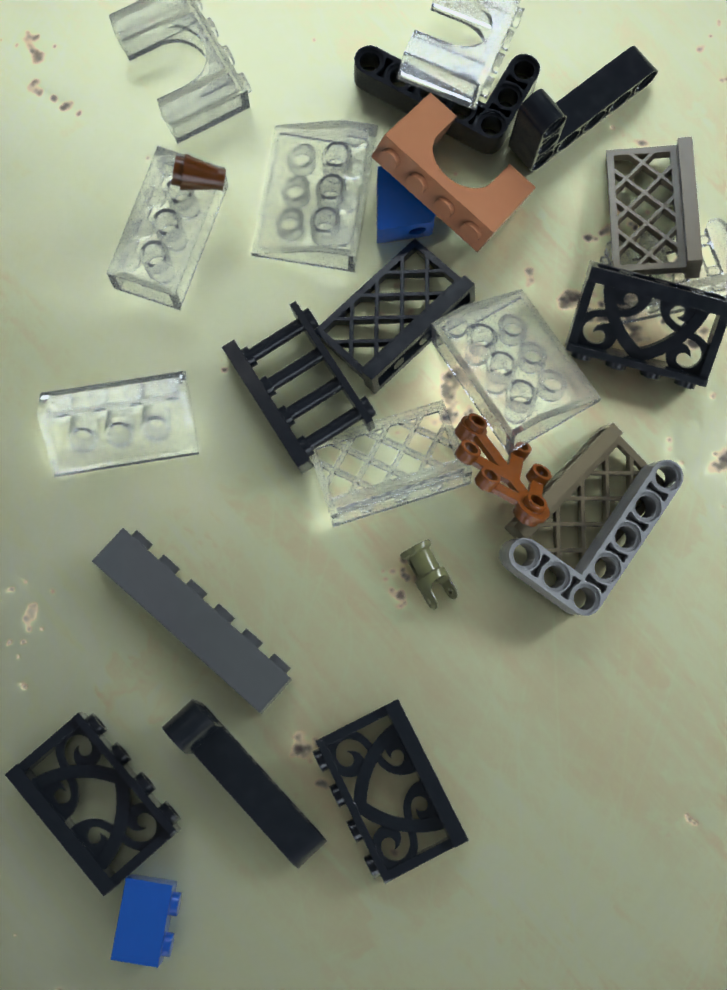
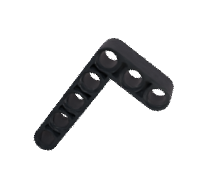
[354,45,540,154]
[508,46,658,172]
[162,699,327,869]

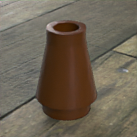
[171,153,226,191]

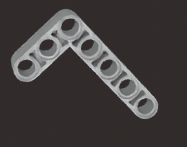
[499,460,683,616]

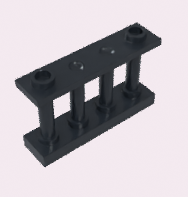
[222,301,376,474]

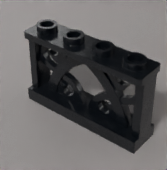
[565,260,727,389]
[312,699,469,884]
[5,712,181,896]

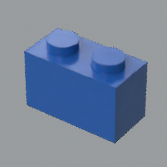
[110,874,182,968]

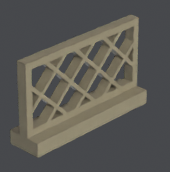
[606,137,703,279]
[504,423,665,576]

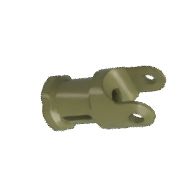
[400,539,458,610]

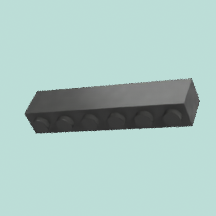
[92,528,292,714]

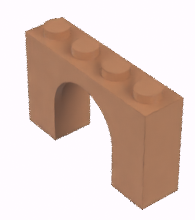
[371,93,536,253]

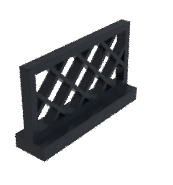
[315,238,475,394]

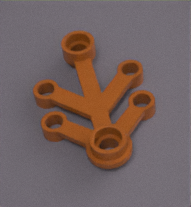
[455,413,552,527]

